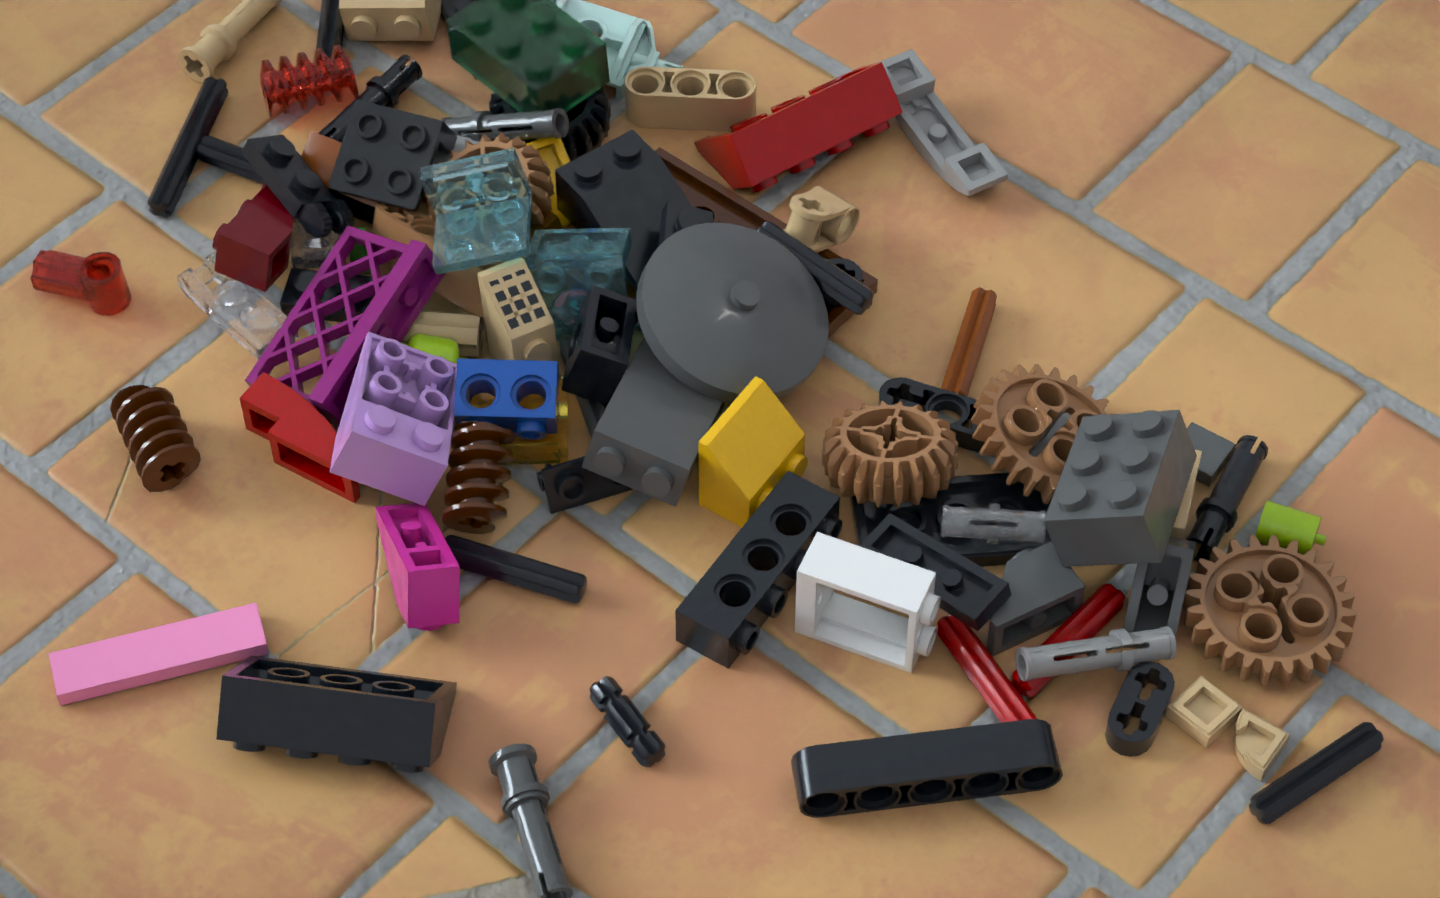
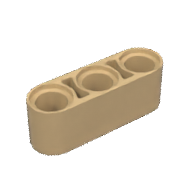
[625,67,756,131]

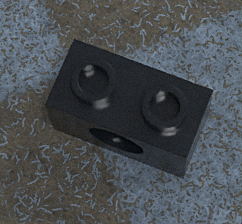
[561,285,637,405]

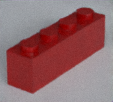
[694,62,903,193]

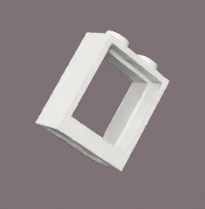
[795,532,941,673]

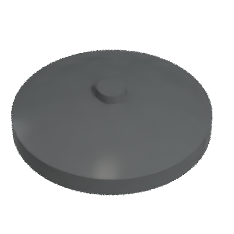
[636,223,829,403]

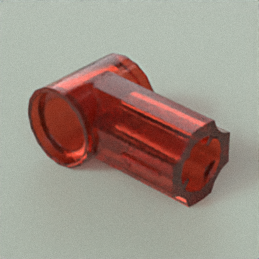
[30,250,132,316]

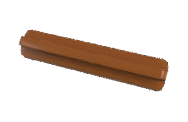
[941,287,997,397]

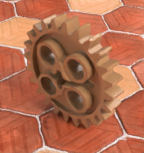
[971,364,1115,504]
[1183,535,1357,687]

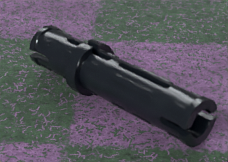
[319,55,423,143]
[1185,435,1268,561]

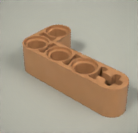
[371,203,550,318]

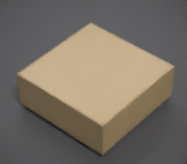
[1165,676,1243,749]

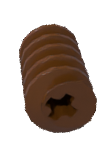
[110,385,201,492]
[442,421,515,534]

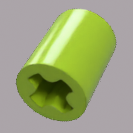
[1255,500,1327,555]

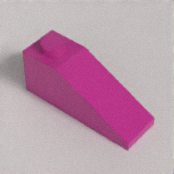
[375,503,460,631]

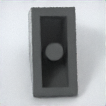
[1123,536,1196,638]
[986,542,1085,657]

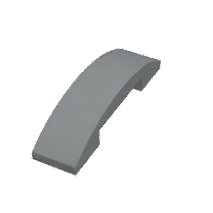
[878,49,1008,196]

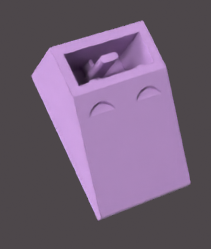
[330,331,457,506]

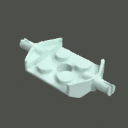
[493,0,684,100]

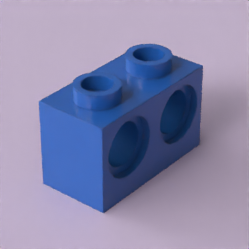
[454,358,560,440]

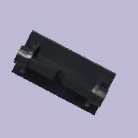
[536,456,633,514]

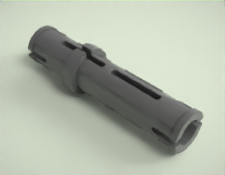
[441,108,569,142]

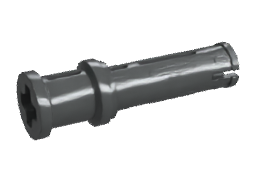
[488,744,573,898]

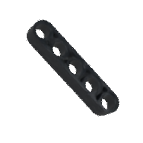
[791,719,1063,818]

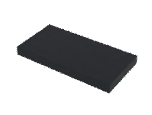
[850,473,1053,567]

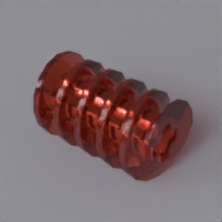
[259,44,359,118]

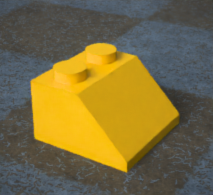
[698,376,808,527]

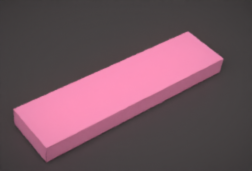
[48,603,269,706]

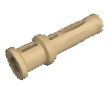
[178,0,281,83]

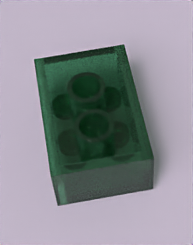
[446,0,610,112]

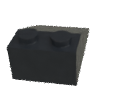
[555,129,691,291]

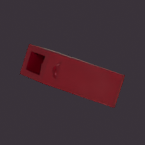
[212,182,293,292]

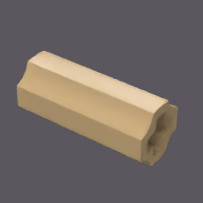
[401,310,484,357]

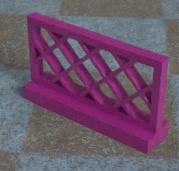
[245,226,447,427]

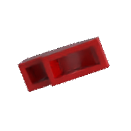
[239,372,361,503]

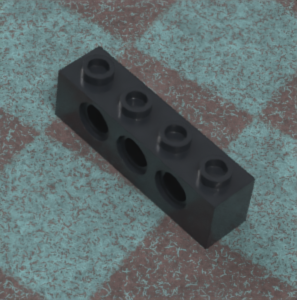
[675,471,843,669]

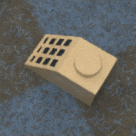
[477,256,560,363]

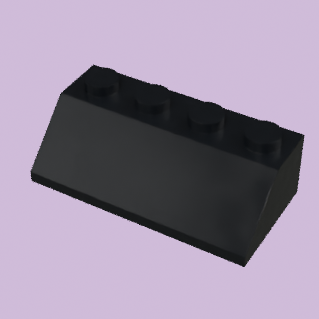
[216,656,457,773]

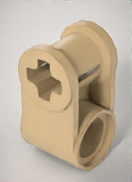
[783,186,860,253]

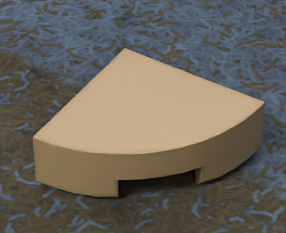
[1233,708,1290,782]

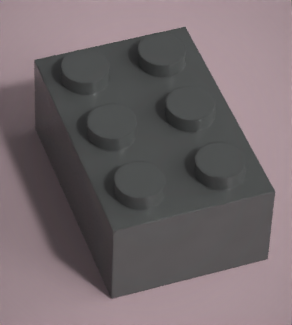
[1044,410,1197,567]

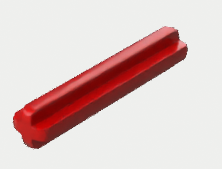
[1011,583,1125,698]
[937,614,1038,723]

